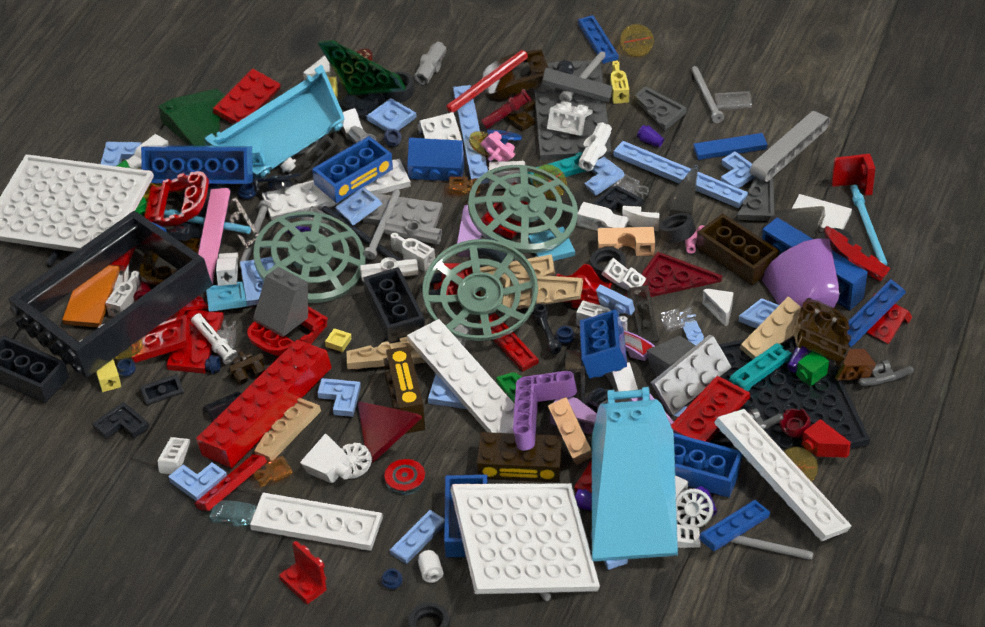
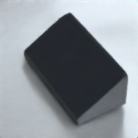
[139,374,184,405]
[203,391,242,422]

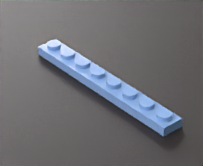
[454,85,489,185]
[614,141,748,208]

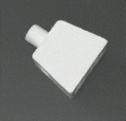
[300,434,352,483]

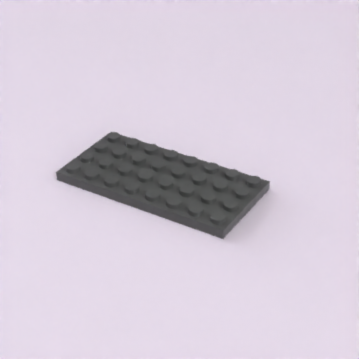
[534,60,611,160]

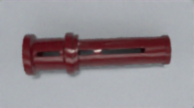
[481,89,532,129]

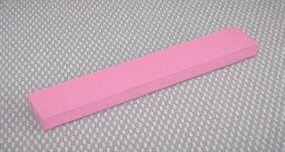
[198,188,230,283]

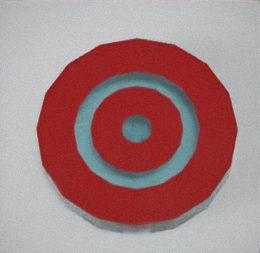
[384,459,426,495]

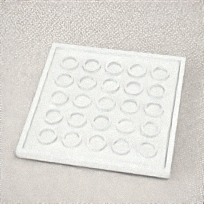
[450,484,600,594]

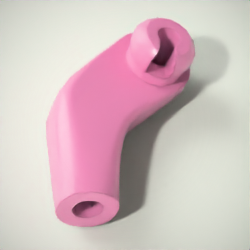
[685,225,705,253]

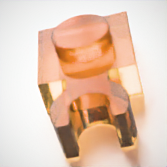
[449,177,480,194]
[253,456,293,487]

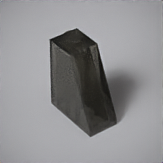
[768,206,825,239]
[565,350,585,404]

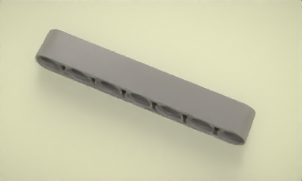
[750,111,830,182]

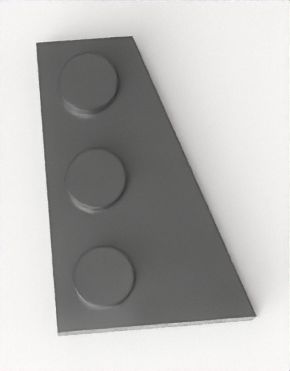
[635,86,687,131]
[737,178,774,221]

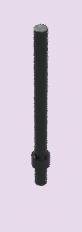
[321,206,401,261]

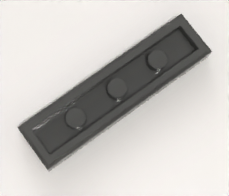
[542,68,612,102]

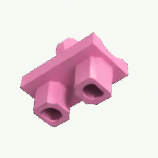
[480,131,515,162]

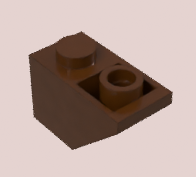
[835,349,876,380]

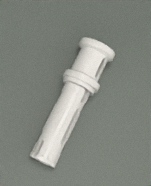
[191,313,237,364]

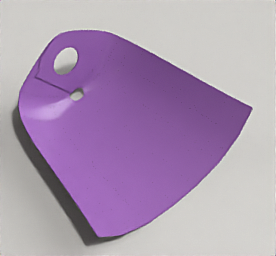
[762,239,839,308]

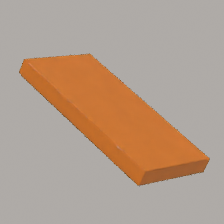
[62,265,120,327]

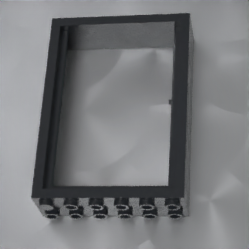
[8,211,213,378]

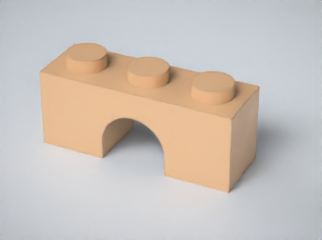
[598,227,655,256]
[548,397,592,465]

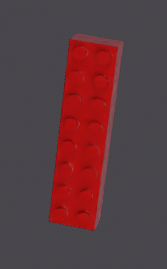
[196,339,332,468]

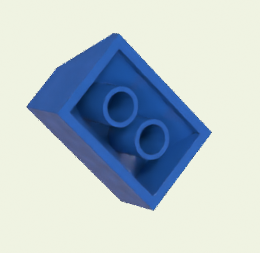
[407,138,464,181]

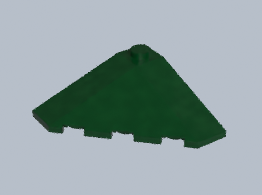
[318,40,406,95]
[158,89,225,146]

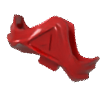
[556,264,612,308]

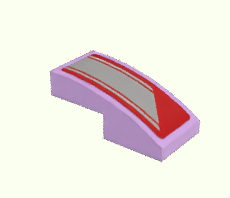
[624,331,654,361]

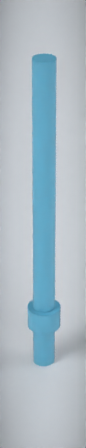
[850,185,888,266]
[163,209,251,234]

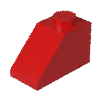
[802,419,851,458]

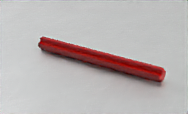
[446,50,528,113]

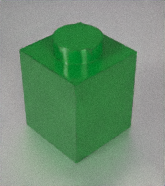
[796,351,829,386]

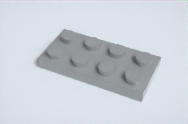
[363,193,443,228]
[651,335,731,415]

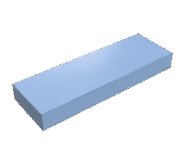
[390,510,445,564]

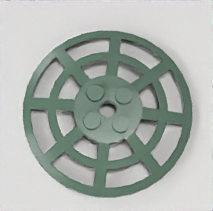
[468,165,578,253]
[253,211,366,303]
[423,239,538,341]

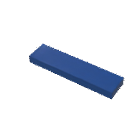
[578,16,619,64]
[694,133,767,160]
[848,279,906,347]
[698,500,770,551]

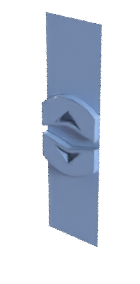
[681,319,704,345]

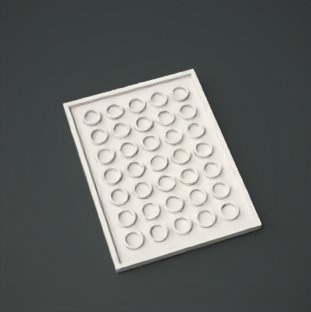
[0,154,154,252]

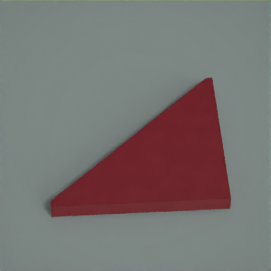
[625,251,723,301]
[358,401,422,463]

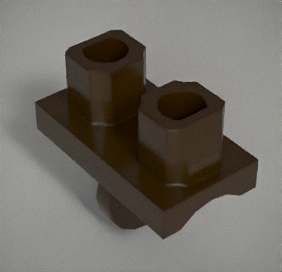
[229,351,265,385]

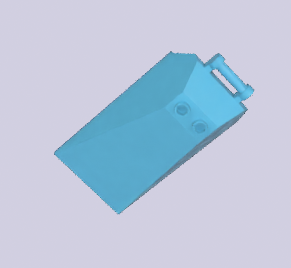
[592,387,678,562]

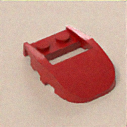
[145,171,209,227]
[823,226,891,281]
[247,306,328,356]

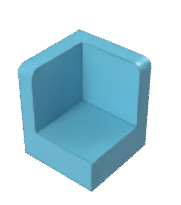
[245,137,266,165]

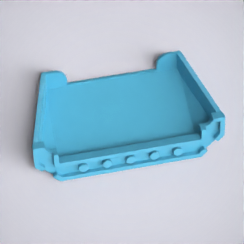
[204,65,345,179]

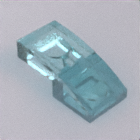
[210,501,257,526]

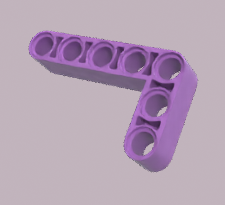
[513,371,577,450]

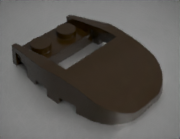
[481,49,549,100]
[139,238,201,285]
[793,299,851,366]

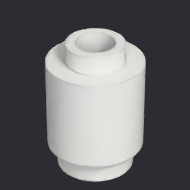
[418,550,443,582]

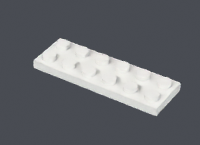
[250,493,382,550]

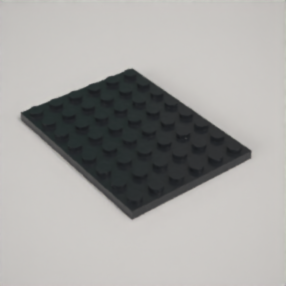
[719,337,870,469]

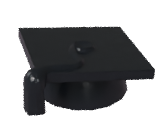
[253,173,300,192]

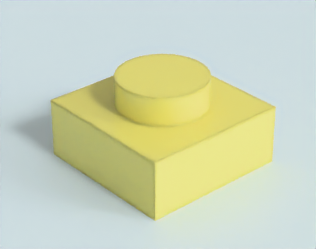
[325,329,352,352]

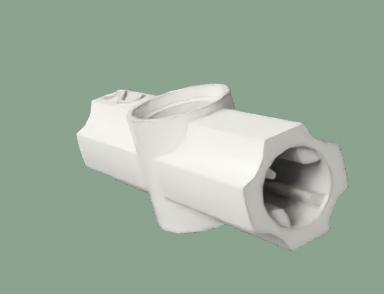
[578,122,612,171]
[360,257,418,281]

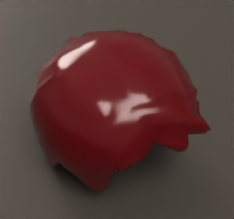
[780,408,811,439]

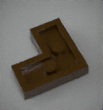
[503,100,535,132]

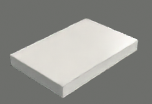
[787,194,852,232]

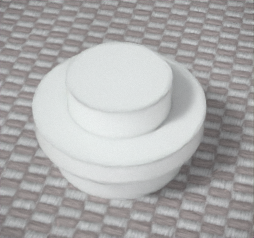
[280,157,296,173]

